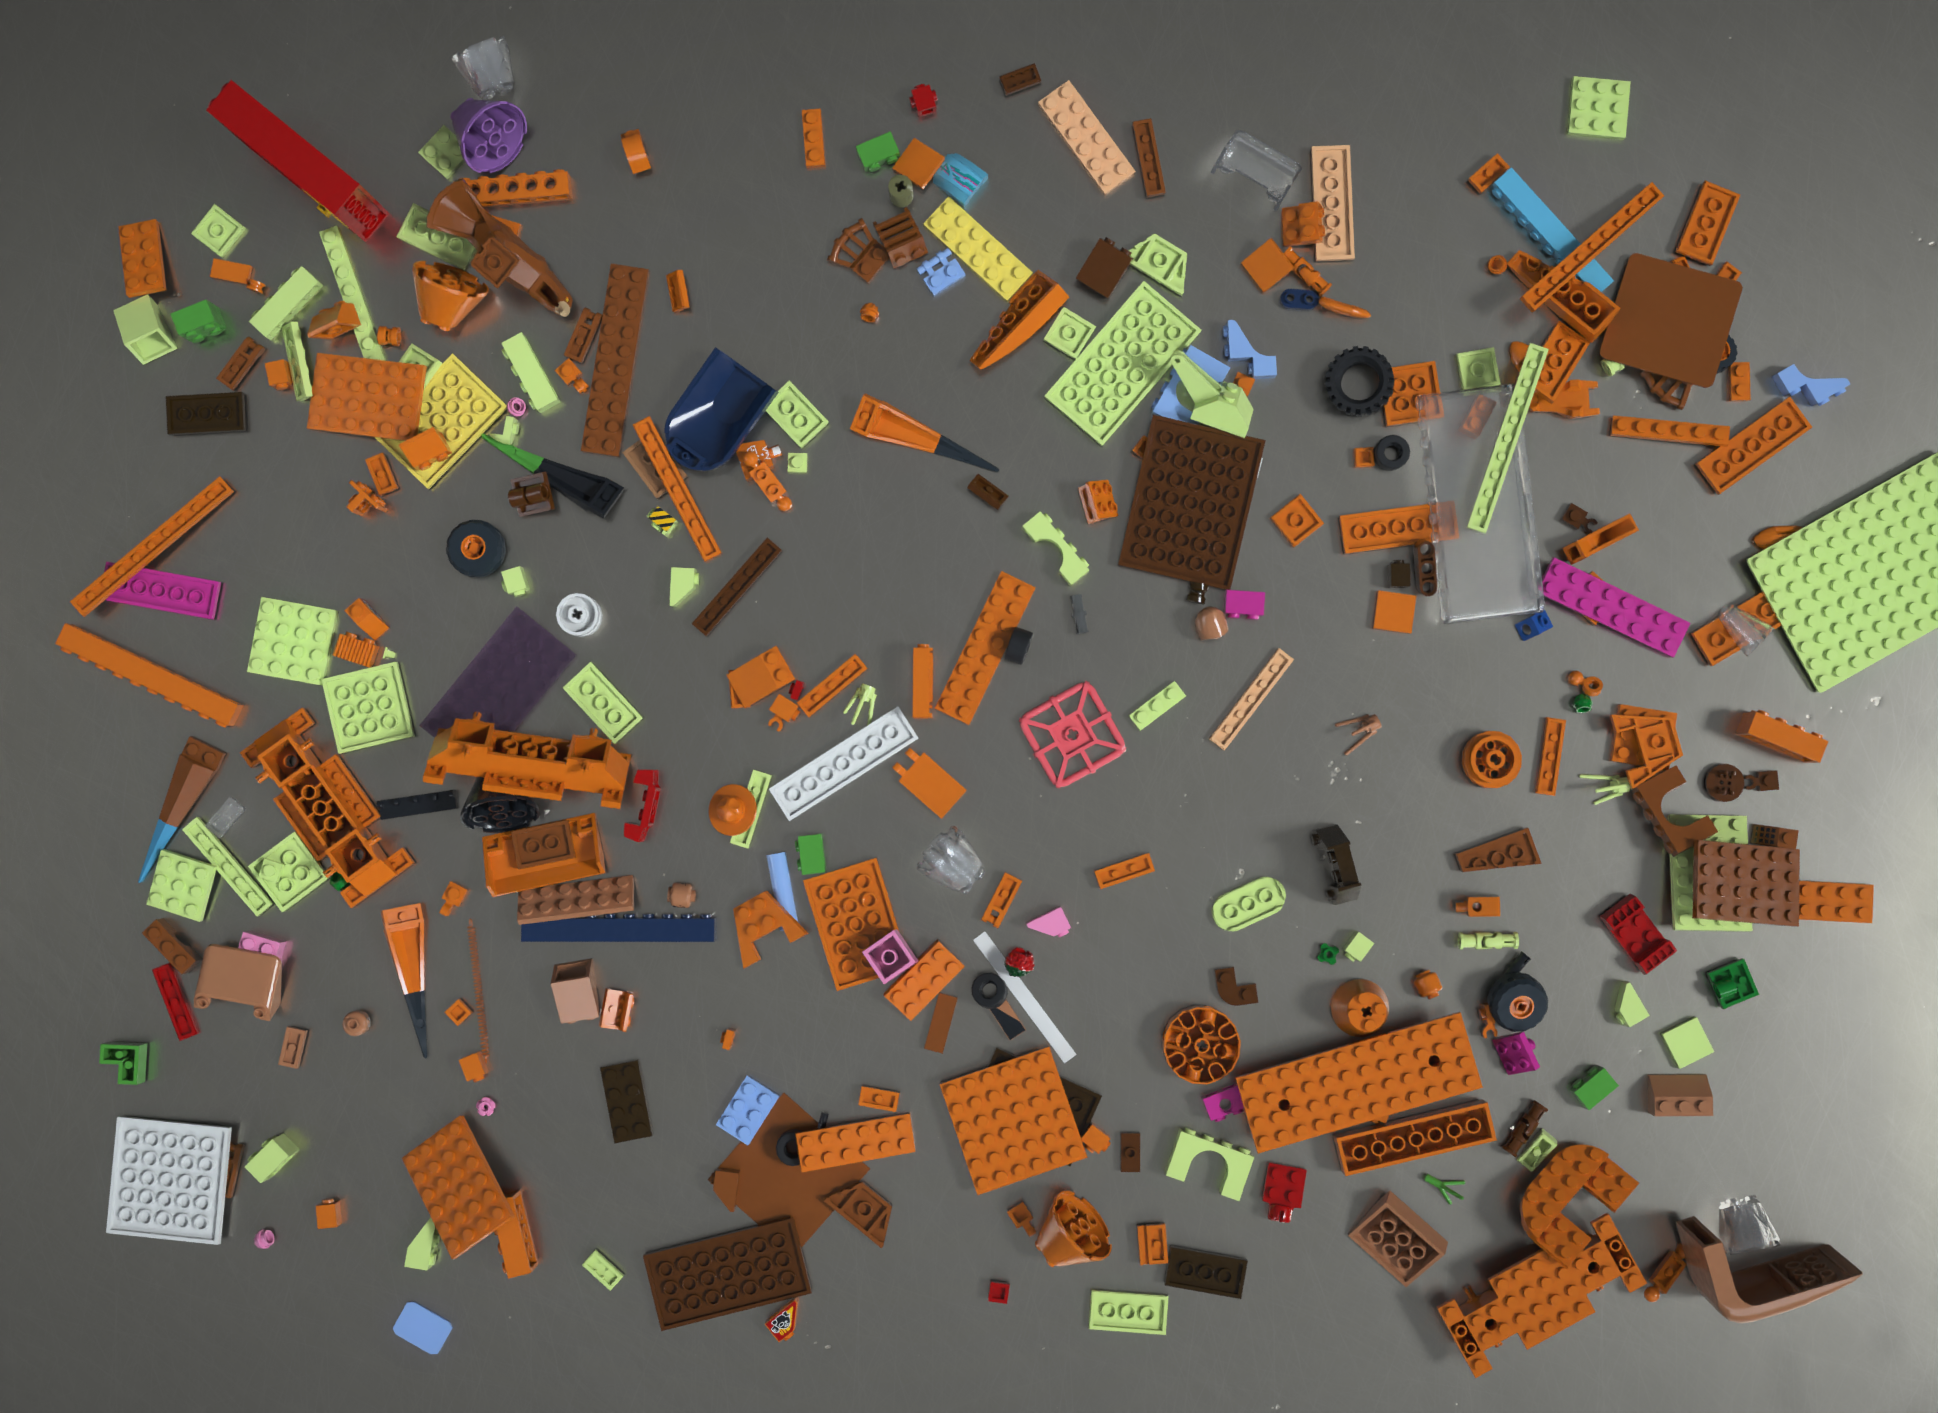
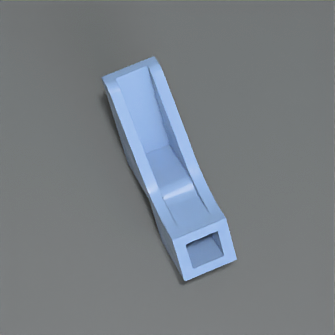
[1223,320,1277,379]
[1772,364,1850,406]

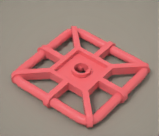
[1019,681,1127,789]

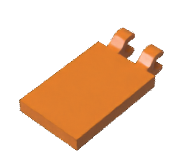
[892,748,967,819]

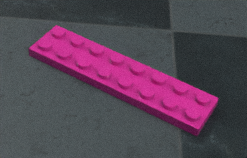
[1536,557,1690,658]

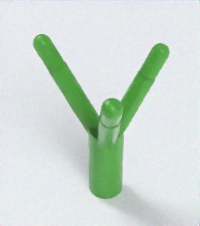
[1424,1174,1466,1205]

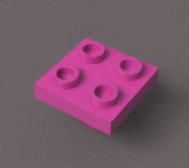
[1492,1032,1540,1075]

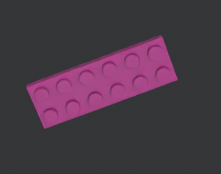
[104,561,221,620]

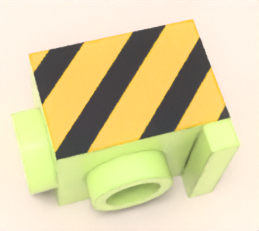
[647,507,678,537]

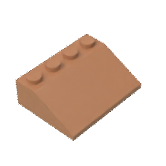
[1348,1191,1448,1287]

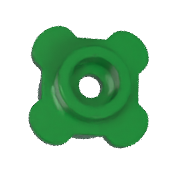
[1317,943,1339,965]

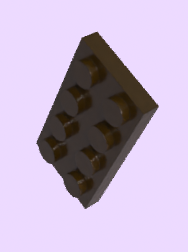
[166,392,246,435]
[600,1059,653,1144]
[1164,1246,1248,1299]

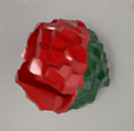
[1004,947,1034,977]

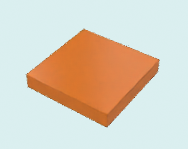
[892,138,945,189]
[1241,238,1295,293]
[1270,494,1324,548]
[1372,590,1416,634]

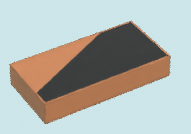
[990,1000,1026,1040]

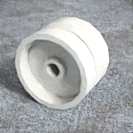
[556,593,603,637]

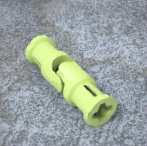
[1458,932,1519,950]

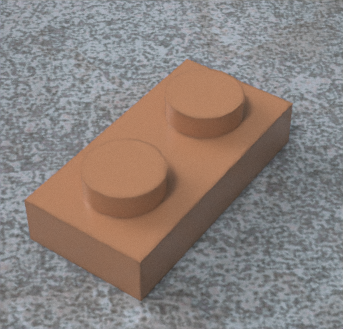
[278,1026,308,1069]

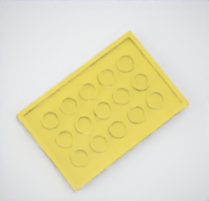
[374,353,507,489]

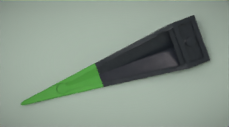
[481,434,624,519]

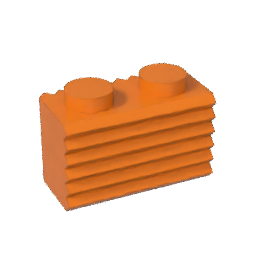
[332,631,380,668]

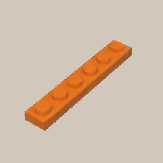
[1610,415,1730,447]

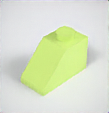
[669,567,700,607]
[1615,981,1650,1027]

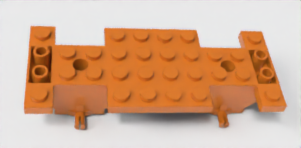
[240,708,415,908]
[423,711,631,809]
[1436,1213,1647,1378]

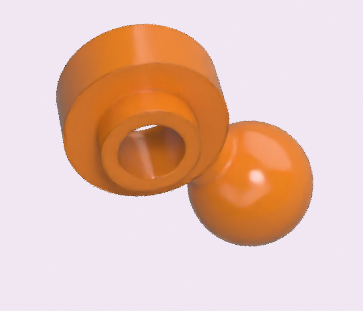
[1568,671,1603,697]

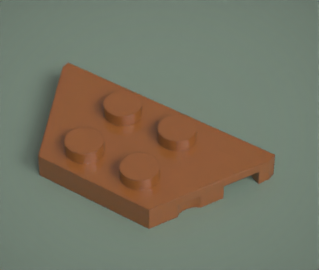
[824,1181,892,1248]

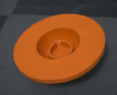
[709,784,757,836]

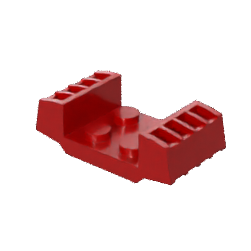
[624,770,661,842]
[1600,894,1677,975]

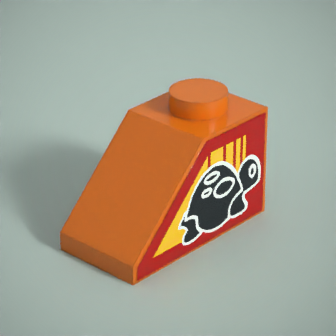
[344,598,389,641]
[765,1297,799,1342]

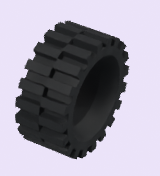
[1325,346,1394,417]

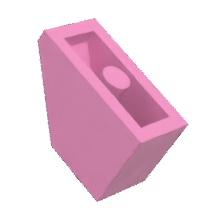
[1026,906,1071,937]

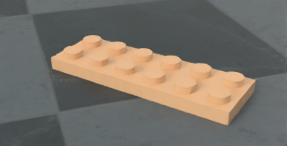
[1038,80,1136,195]
[1311,145,1355,261]

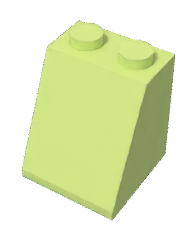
[113,294,178,365]

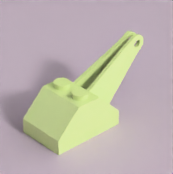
[1171,350,1254,438]

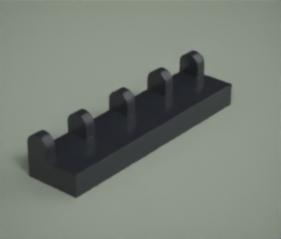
[377,790,458,820]

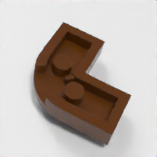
[1214,967,1259,1006]

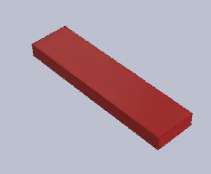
[152,962,199,1041]

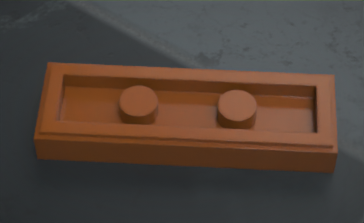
[924,992,958,1054]

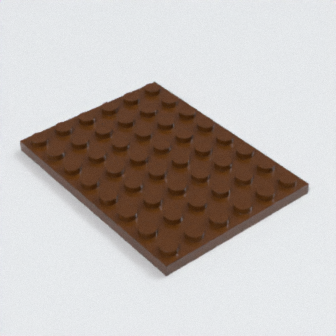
[1118,415,1266,590]

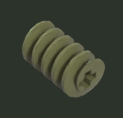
[888,174,914,208]

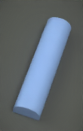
[766,852,798,931]

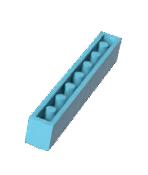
[1490,167,1614,292]

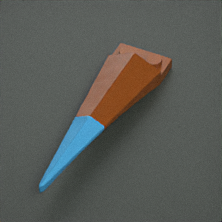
[138,736,226,883]

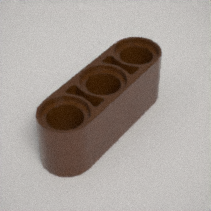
[1414,539,1437,596]

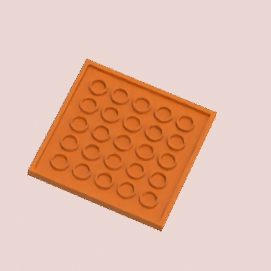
[940,1046,1088,1195]

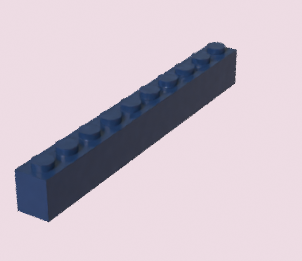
[521,914,716,942]

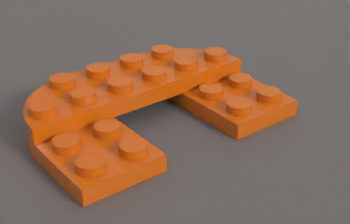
[1519,1145,1639,1269]

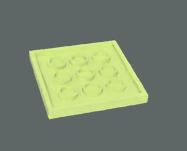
[247,597,338,686]
[321,662,415,754]

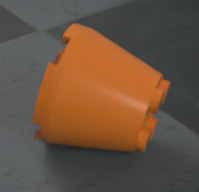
[1330,979,1389,1037]

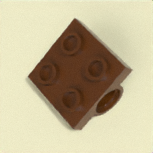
[508,472,555,517]

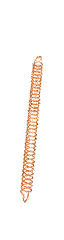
[467,919,490,1064]

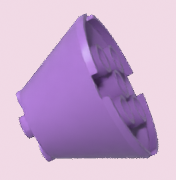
[450,98,527,173]

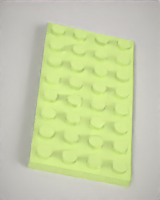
[1044,281,1202,446]

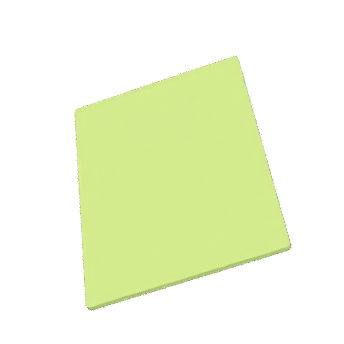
[1747,452,1938,693]

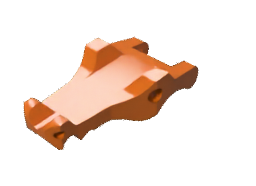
[1529,379,1600,419]

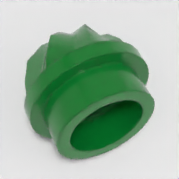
[1573,694,1593,713]

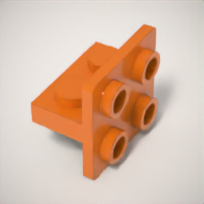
[347,480,388,516]
[1078,480,1118,524]

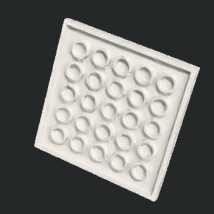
[106,1116,232,1245]

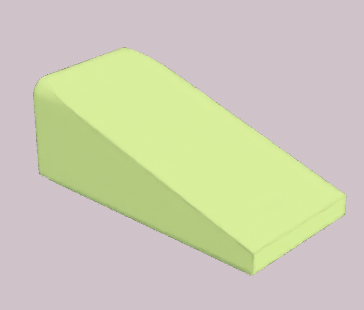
[1517,1128,1558,1172]

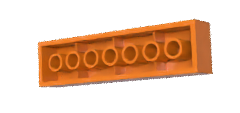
[1333,1099,1497,1176]

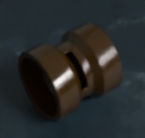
[1186,582,1209,605]

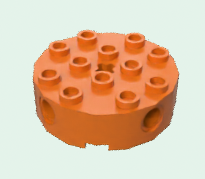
[1162,1005,1241,1085]

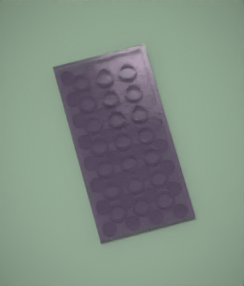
[419,606,577,738]

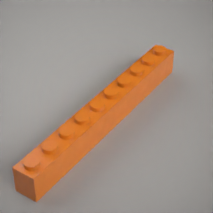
[55,623,244,728]

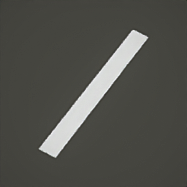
[973,932,1077,1063]

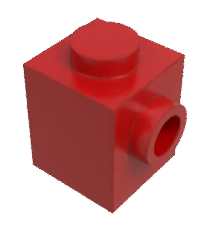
[909,84,938,117]

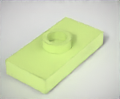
[582,1249,624,1291]

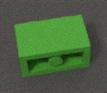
[856,131,900,172]
[795,834,826,875]
[1570,1066,1619,1110]

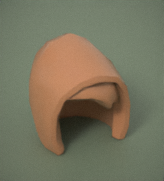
[1195,606,1229,641]

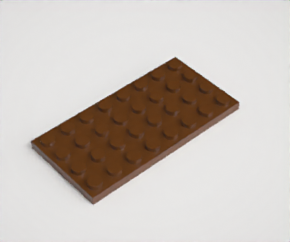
[643,1217,812,1331]

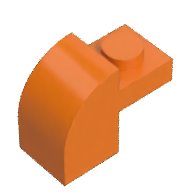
[621,129,651,174]

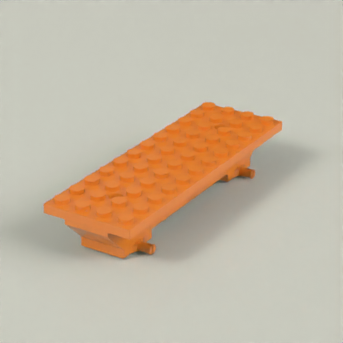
[1235,1012,1483,1154]

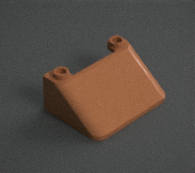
[194,944,282,1021]

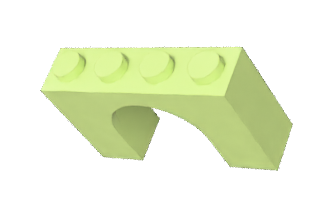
[1164,1127,1254,1201]

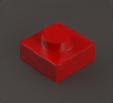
[789,680,805,701]
[988,1280,1010,1304]

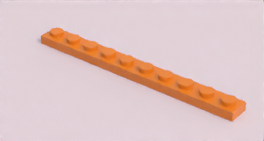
[1519,182,1664,313]
[70,476,234,617]

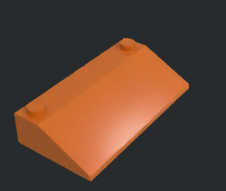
[482,813,606,897]

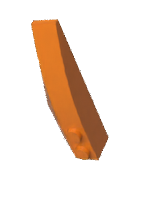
[1507,250,1621,343]
[969,270,1069,370]

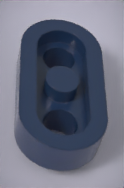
[1280,289,1319,311]

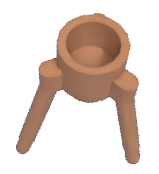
[1335,714,1382,755]

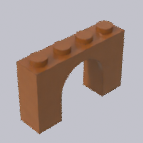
[1632,766,1718,857]

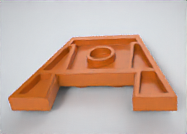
[1610,715,1683,789]
[733,891,809,969]

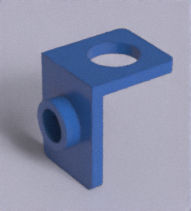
[1515,610,1553,641]

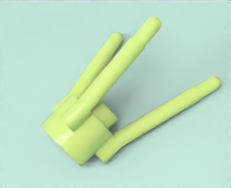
[843,683,877,726]
[1579,774,1630,805]

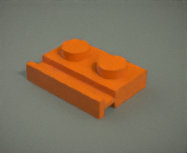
[1137,1223,1168,1265]

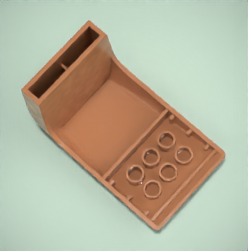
[1676,1216,1863,1324]

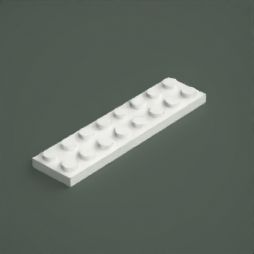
[769,706,919,821]

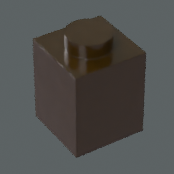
[1387,560,1411,588]

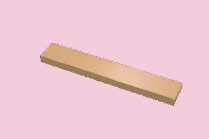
[1209,648,1294,751]

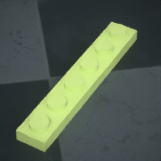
[182,817,274,917]

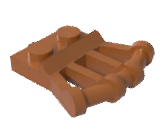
[827,218,889,284]
[1640,371,1693,410]

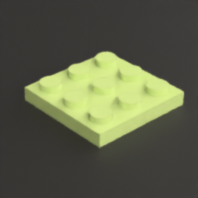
[1567,76,1631,140]
[248,831,331,912]
[146,849,217,922]

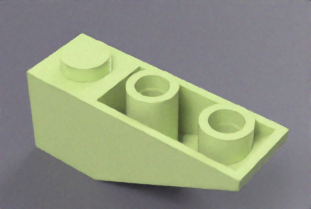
[404,1218,440,1271]

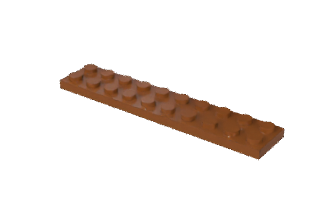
[581,264,649,458]

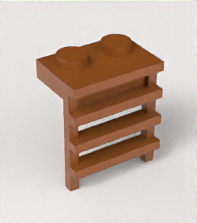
[873,207,928,268]

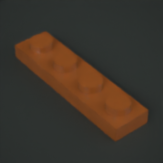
[1132,118,1166,198]

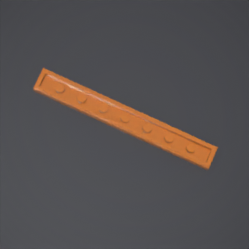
[633,416,721,562]

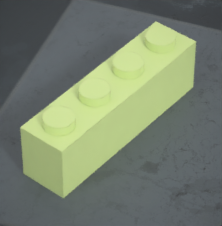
[249,266,323,340]
[502,332,560,413]

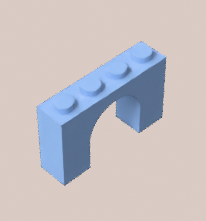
[1151,345,1230,425]

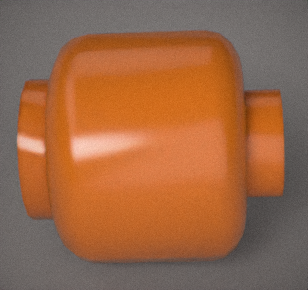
[1414,970,1442,1000]

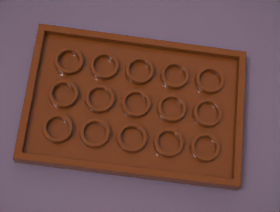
[1692,840,1800,927]

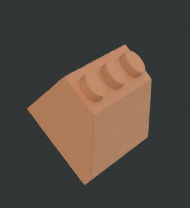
[1648,1074,1713,1116]

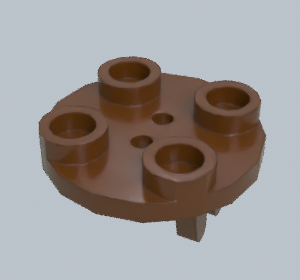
[1705,764,1745,802]

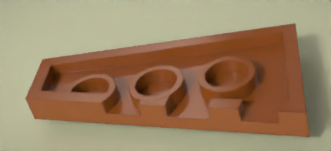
[1455,828,1542,872]

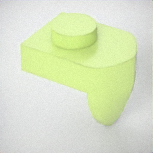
[489,416,519,445]

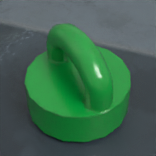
[329,872,350,891]

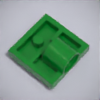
[1707,958,1759,1009]

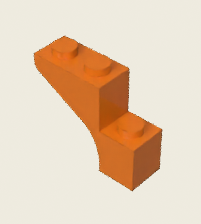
[1562,514,1639,565]

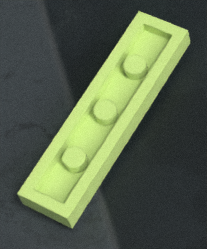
[281,322,313,401]
[730,770,772,849]

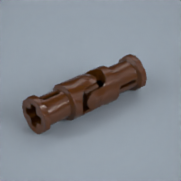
[1502,1100,1548,1157]

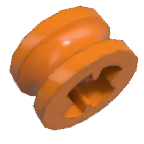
[246,279,266,294]

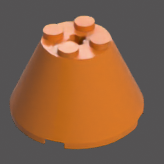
[412,261,489,331]
[1035,1191,1112,1267]

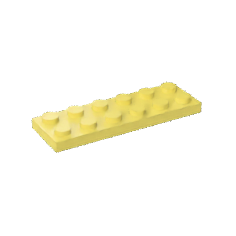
[923,196,1033,302]

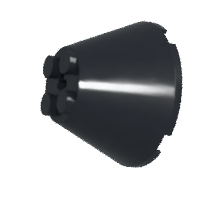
[460,777,539,833]

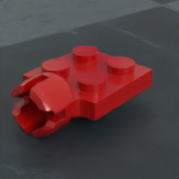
[1262,1162,1307,1223]

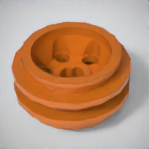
[1461,731,1522,788]

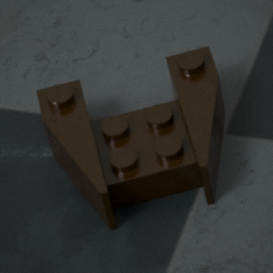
[1311,824,1362,905]

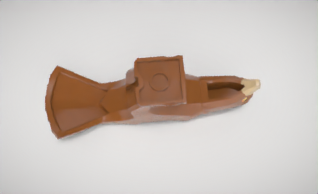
[426,178,573,317]

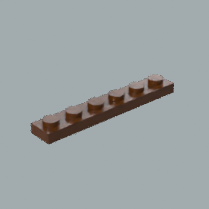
[692,537,782,637]

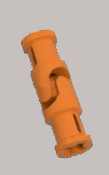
[1284,246,1333,297]

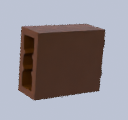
[1076,237,1134,298]

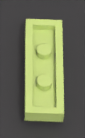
[1129,681,1186,731]

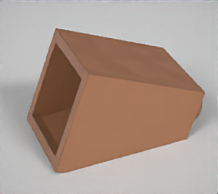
[551,958,601,1024]

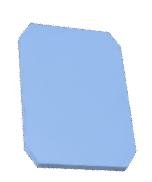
[393,1302,453,1354]

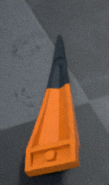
[850,394,999,472]
[381,903,427,1059]

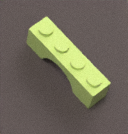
[1022,511,1089,586]

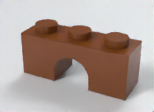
[142,918,203,974]

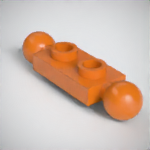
[743,451,792,511]
[1644,1243,1687,1302]

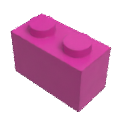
[1223,590,1265,620]

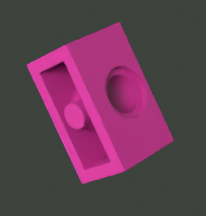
[1201,1083,1244,1122]

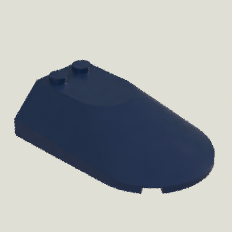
[664,347,779,471]

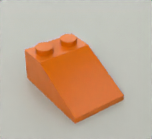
[726,646,795,708]

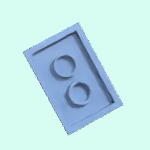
[716,1075,780,1145]

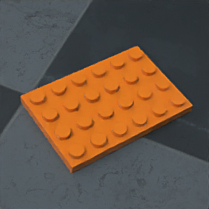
[307,353,427,441]
[803,858,900,991]
[402,1116,515,1259]

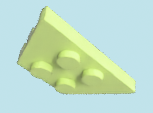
[1129,234,1187,296]

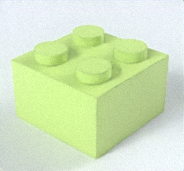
[245,1133,300,1183]

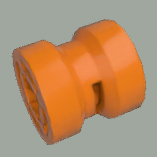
[377,326,401,346]

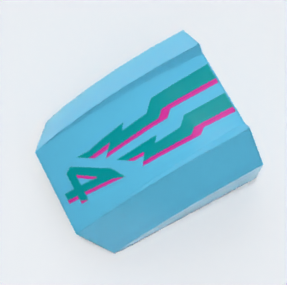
[933,153,988,208]

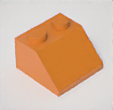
[307,301,361,340]
[398,427,452,471]

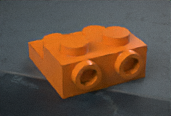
[1282,201,1325,247]

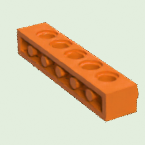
[453,169,572,207]

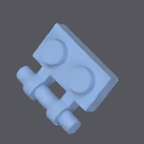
[916,248,966,296]

